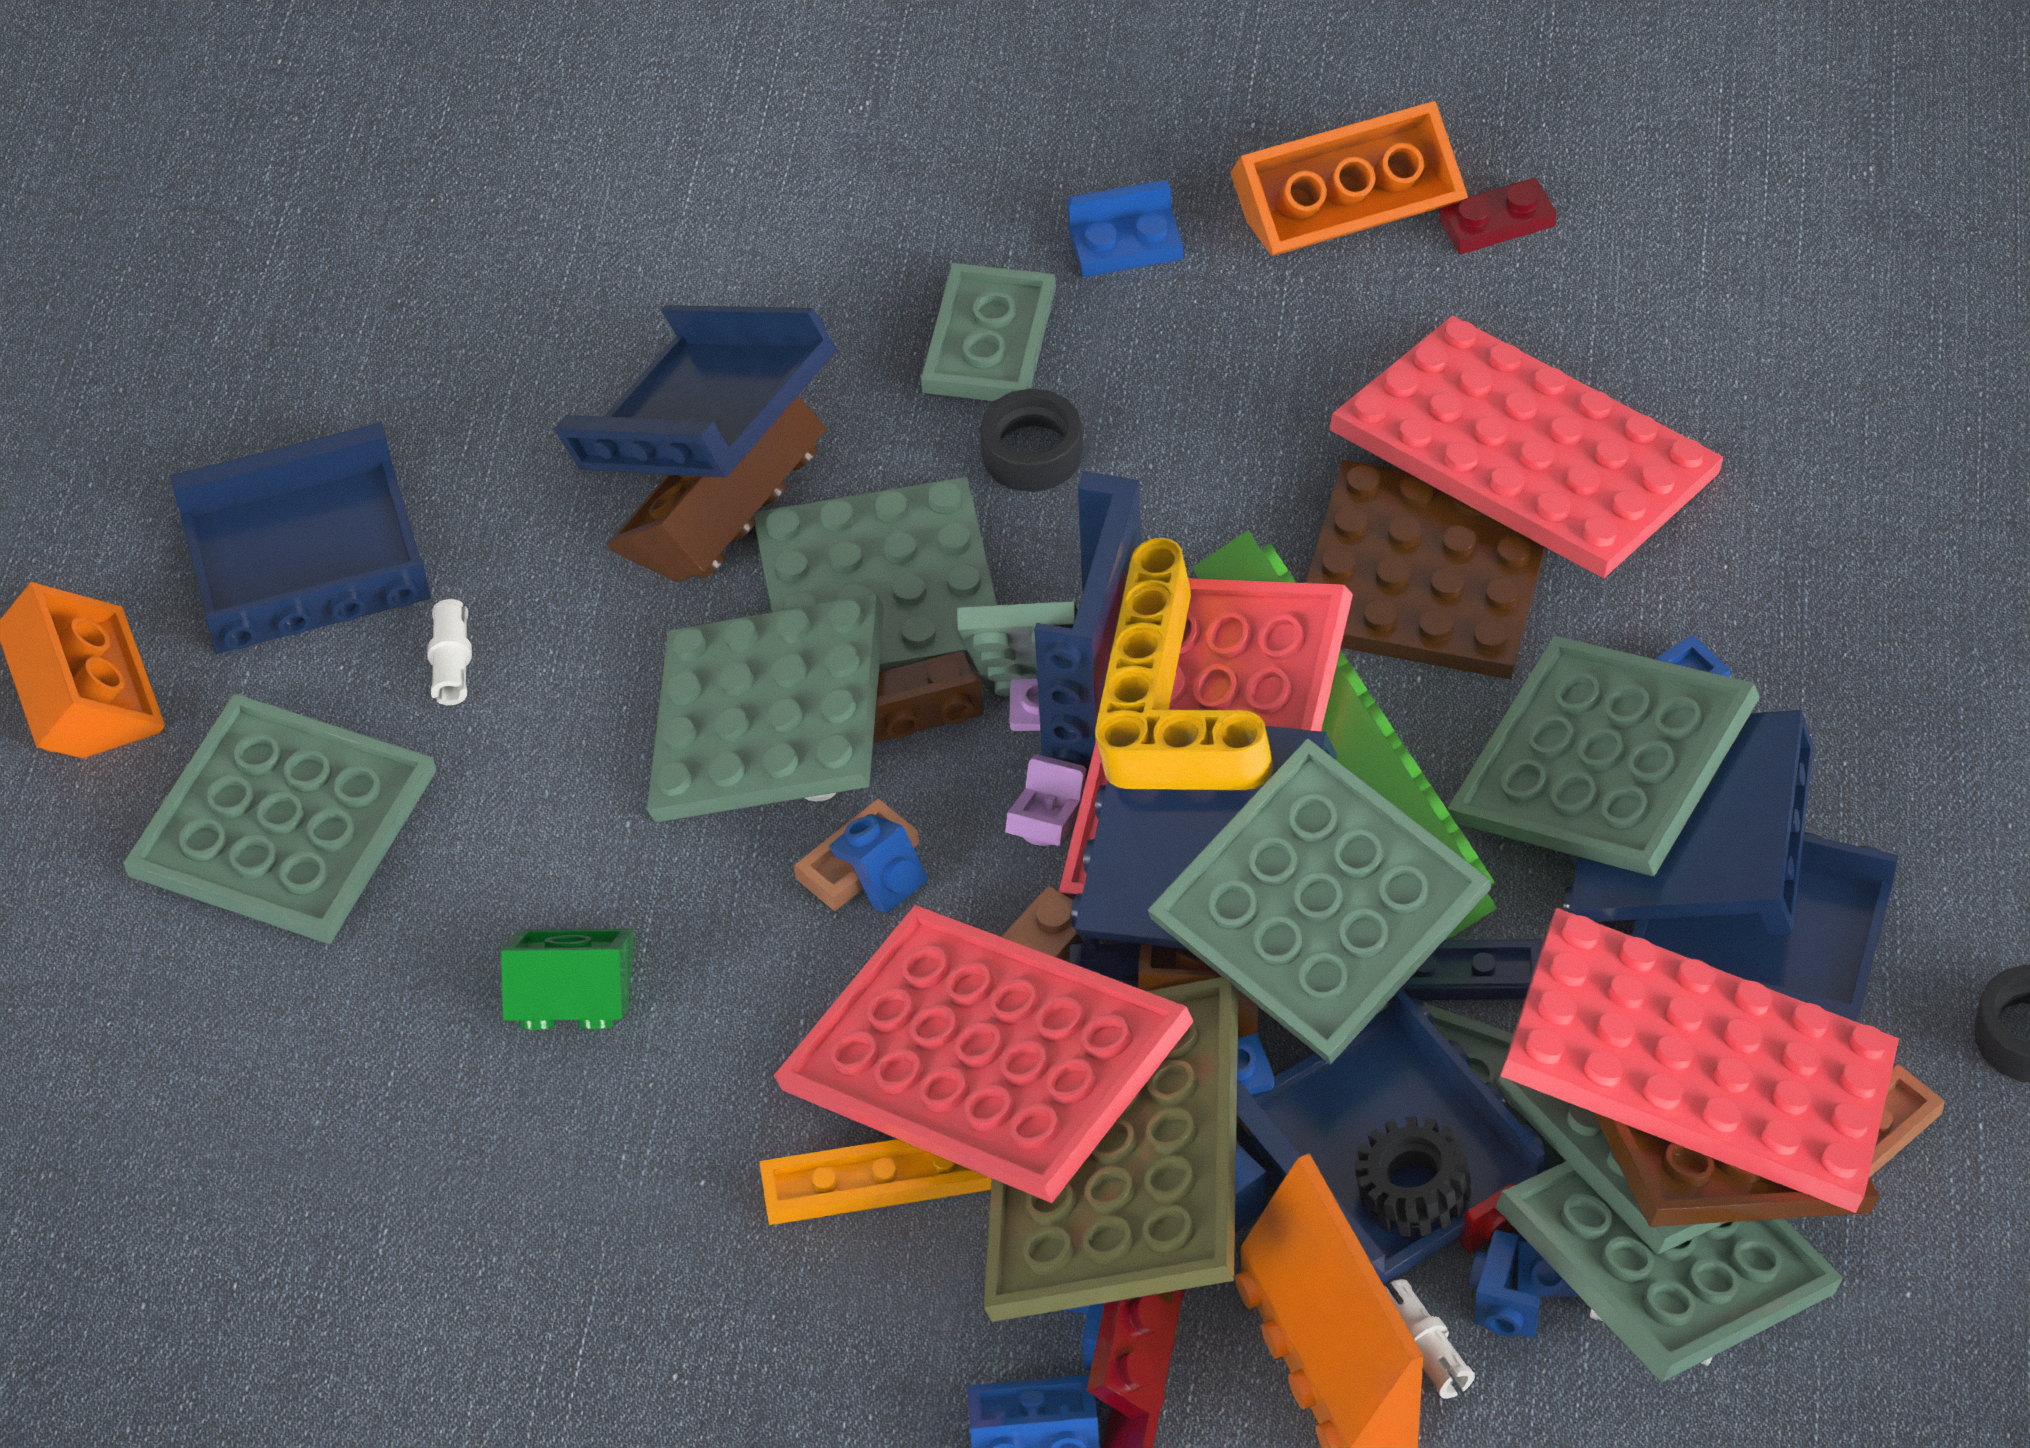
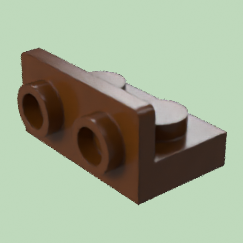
[873,651,983,742]

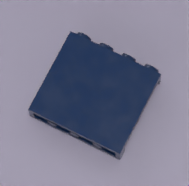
[554,305,837,478]
[170,422,431,654]
[1034,471,1141,779]
[1564,710,1814,935]
[1071,726,1337,951]
[1631,832,1898,1022]
[1236,988,1546,1285]

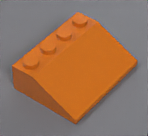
[1235,1153,1423,1448]

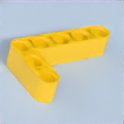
[1095,538,1273,790]

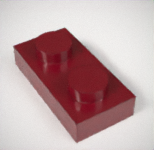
[1439,177,1557,255]

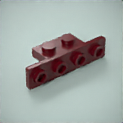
[1087,1289,1185,1448]

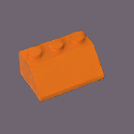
[0,582,165,759]

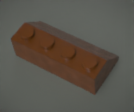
[606,396,827,582]

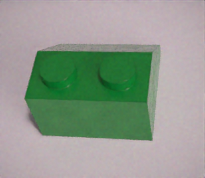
[501,928,634,1030]

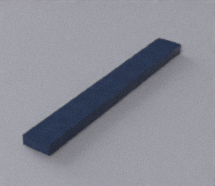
[1070,939,1542,1000]

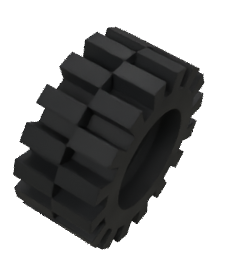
[1355,1116,1471,1237]

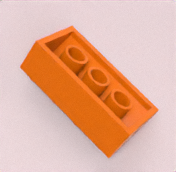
[1230,101,1468,257]

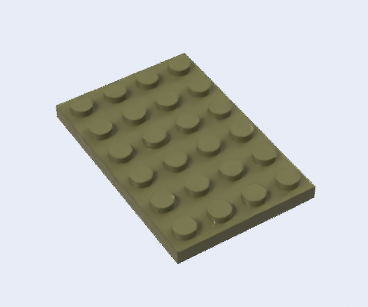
[984,977,1238,1322]

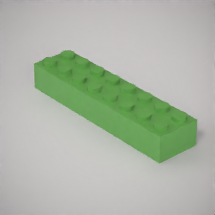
[1191,530,1497,940]

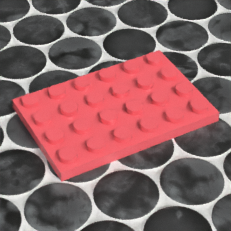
[1329,315,1723,579]
[1059,578,1353,900]
[773,905,1193,1203]
[1500,908,1899,1213]

